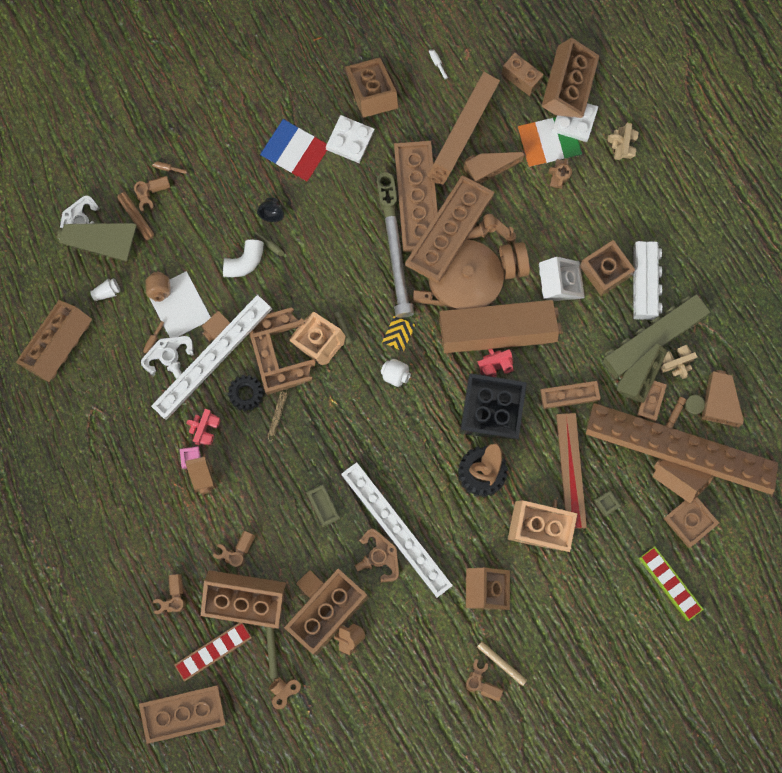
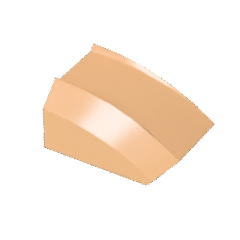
[289,312,346,365]

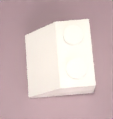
[539,257,585,301]

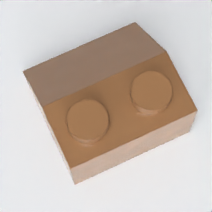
[466,567,510,610]

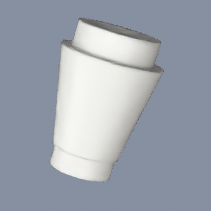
[90,278,120,301]

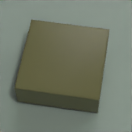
[594,490,621,517]

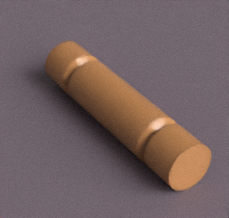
[665,397,686,429]

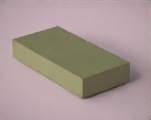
[306,484,340,528]

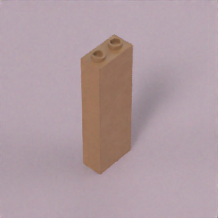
[427,72,500,185]
[439,300,562,353]

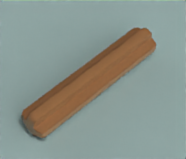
[117,192,154,241]

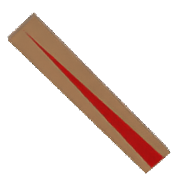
[556,413,587,529]

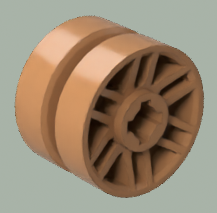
[499,242,530,280]

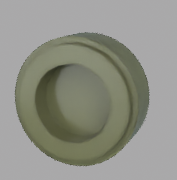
[685,395,705,415]

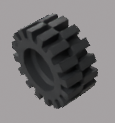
[228,375,264,411]

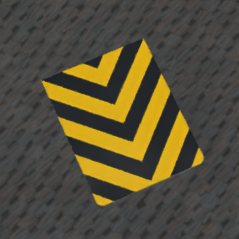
[382,316,415,352]

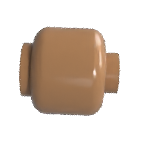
[145,272,171,302]

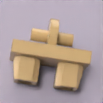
[607,123,639,160]
[660,345,697,379]

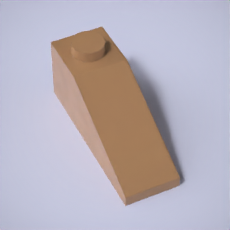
[464,152,524,184]
[185,457,215,494]

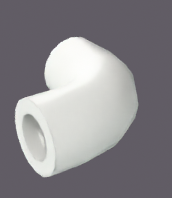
[223,240,264,277]

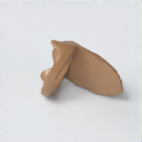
[469,444,502,486]

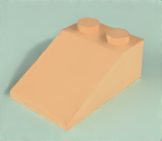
[508,500,577,552]

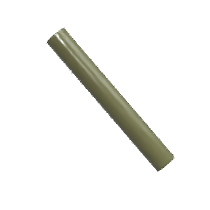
[266,627,278,679]

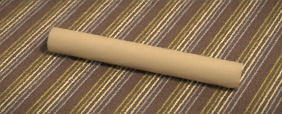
[477,641,527,686]

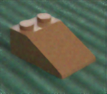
[345,58,398,118]

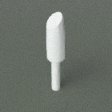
[429,49,448,79]

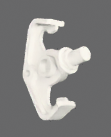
[59,196,100,240]
[141,336,194,379]

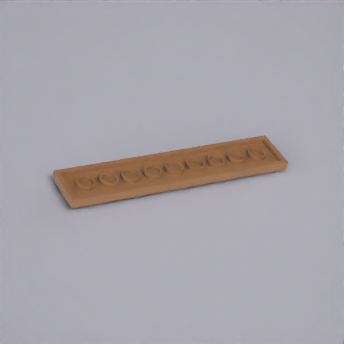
[585,403,778,495]

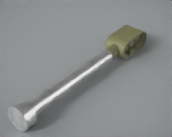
[377,172,414,318]

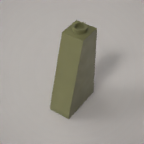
[57,223,136,262]

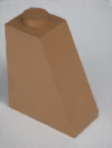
[701,370,744,428]
[652,459,714,504]

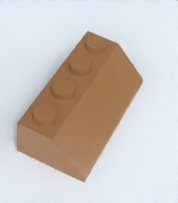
[542,37,599,118]
[16,300,92,382]
[284,569,369,657]
[200,570,286,628]

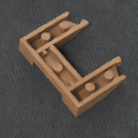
[250,307,316,395]

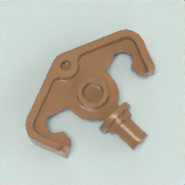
[354,529,399,583]

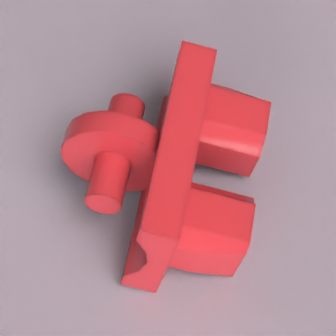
[477,349,514,377]
[186,409,221,446]

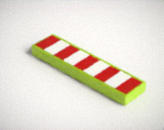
[638,546,704,622]

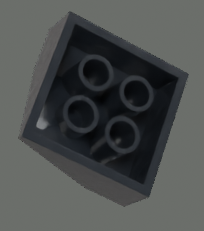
[460,373,527,439]

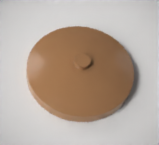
[428,240,504,310]

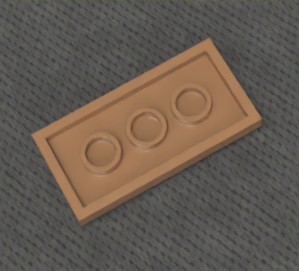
[139,685,226,744]

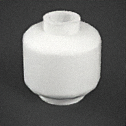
[381,359,411,387]

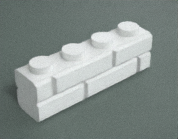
[633,241,662,320]

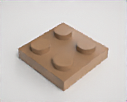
[663,497,719,548]

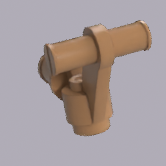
[466,214,516,246]

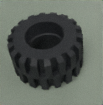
[458,446,508,497]

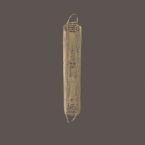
[268,392,288,441]

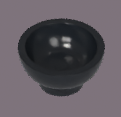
[257,197,284,222]

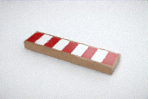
[174,622,252,682]

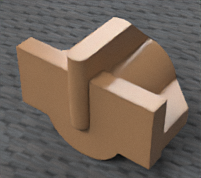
[548,159,572,189]
[334,624,365,655]

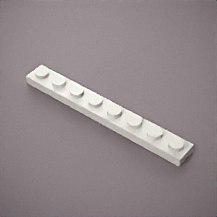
[151,295,272,420]
[341,462,453,598]

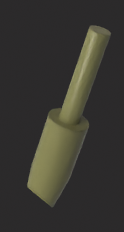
[255,231,284,256]

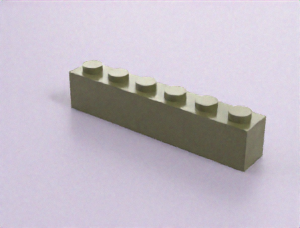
[602,294,710,379]

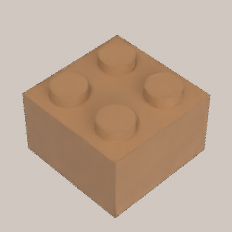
[580,240,635,296]

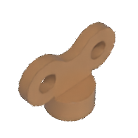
[269,677,301,709]

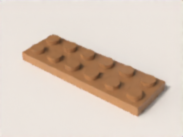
[394,141,438,252]
[405,175,495,283]

